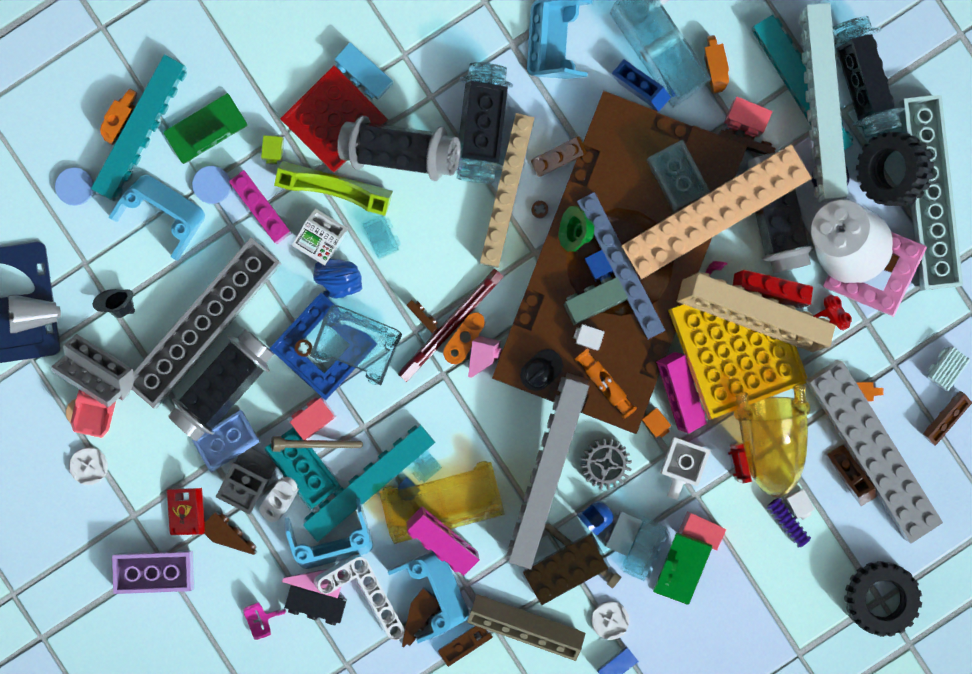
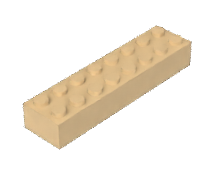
[677,272,836,352]

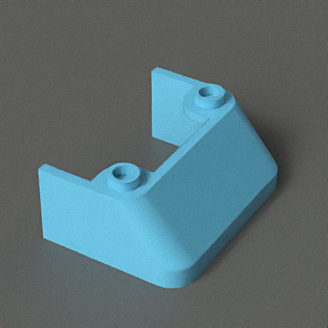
[527,0,592,79]
[108,175,205,261]
[285,498,373,569]
[388,551,469,644]

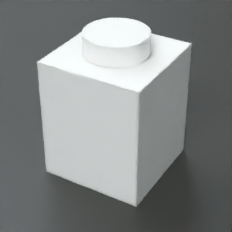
[573,324,604,351]
[784,489,815,520]

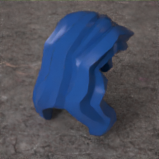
[313,258,363,299]

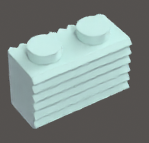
[926,346,971,391]

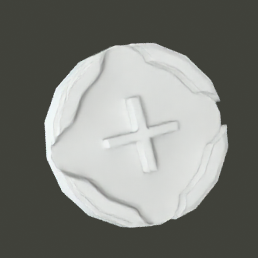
[69,447,108,485]
[591,601,630,640]

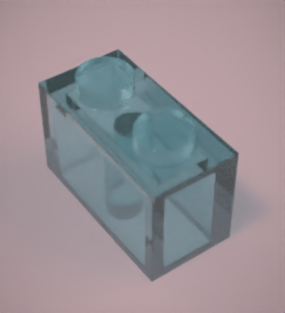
[363,215,401,260]

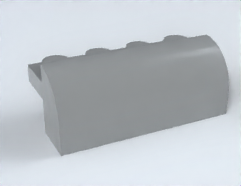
[51,334,134,407]

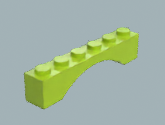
[274,161,393,216]

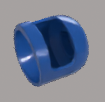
[577,501,613,535]

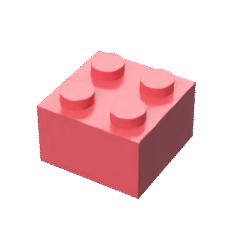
[724,97,773,139]
[290,397,337,440]
[678,511,727,551]

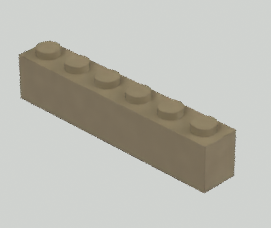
[467,594,586,661]

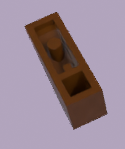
[827,444,877,506]

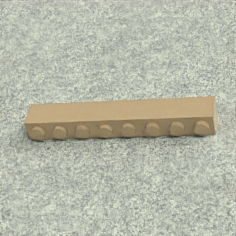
[480,113,535,268]

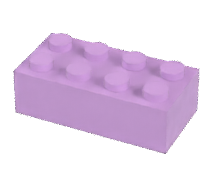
[112,551,194,594]

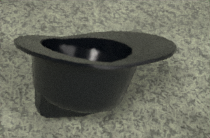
[92,289,135,318]
[520,349,563,391]

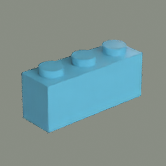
[335,43,393,100]

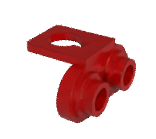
[813,295,852,331]

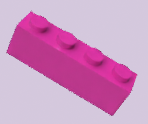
[229,170,292,244]
[657,352,707,434]
[406,507,480,576]

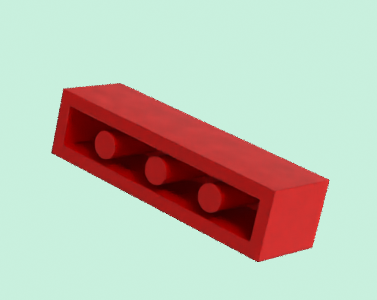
[732,270,813,309]

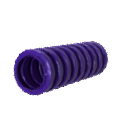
[767,498,811,548]

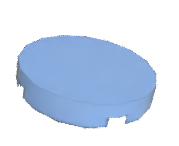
[192,166,231,204]
[55,167,94,206]

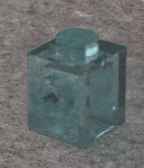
[412,453,442,483]

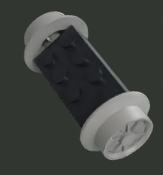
[338,116,461,182]
[747,152,815,273]
[168,329,274,441]

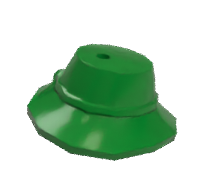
[558,206,594,252]

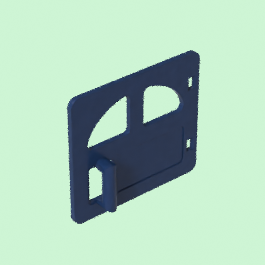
[0,242,61,363]

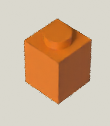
[642,408,671,438]

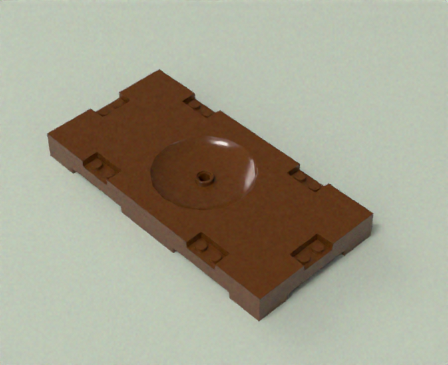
[492,90,747,434]

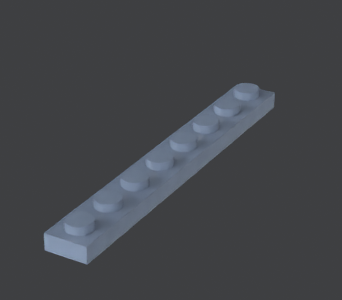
[577,192,665,340]

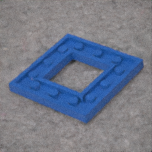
[269,292,378,401]

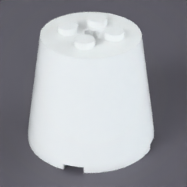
[811,200,893,283]

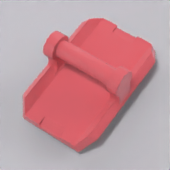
[70,389,116,438]

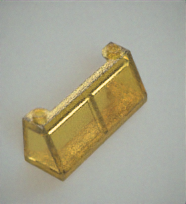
[379,461,505,544]

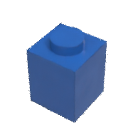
[585,250,613,282]

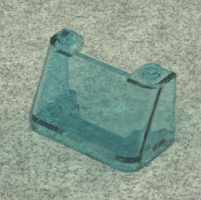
[310,305,402,386]

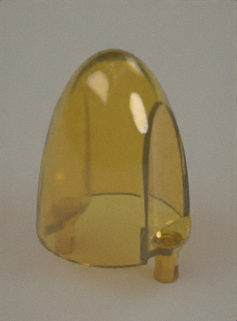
[734,384,811,497]

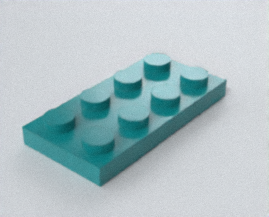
[264,427,341,510]

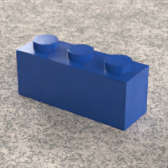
[612,59,671,112]

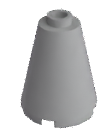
[8,295,61,333]

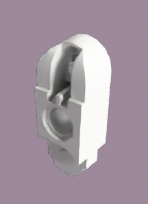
[260,477,299,522]

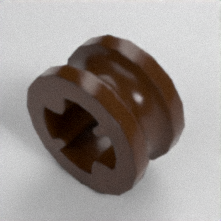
[531,201,548,218]
[295,339,313,357]

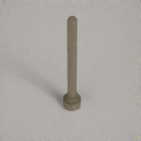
[271,436,363,452]
[544,523,622,589]

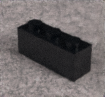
[284,585,347,626]

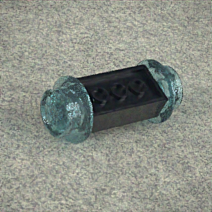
[833,16,905,138]
[456,62,513,184]

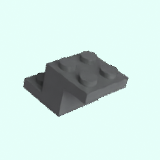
[215,448,277,515]

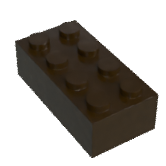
[523,532,610,606]

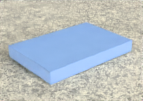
[192,409,260,473]

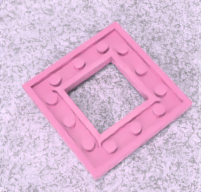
[823,232,927,317]

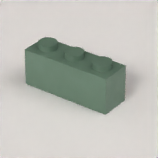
[564,277,628,325]

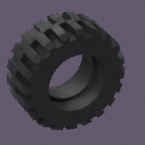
[856,132,934,206]
[844,561,922,637]

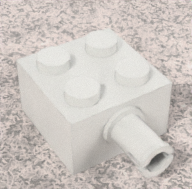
[660,437,711,500]

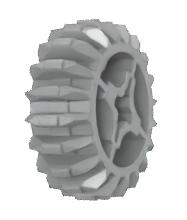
[580,438,632,490]

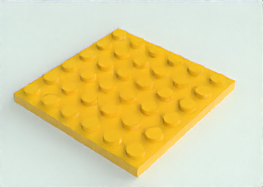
[668,274,808,420]

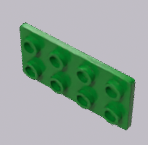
[164,93,248,164]
[653,532,713,605]

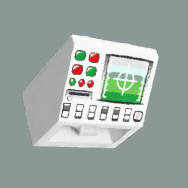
[292,209,348,265]

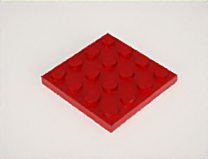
[280,65,388,173]

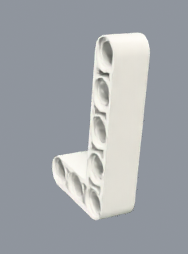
[314,554,404,641]

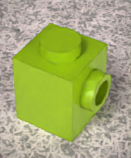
[261,135,284,165]

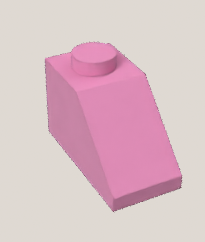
[468,336,502,378]

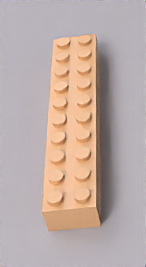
[622,144,812,279]

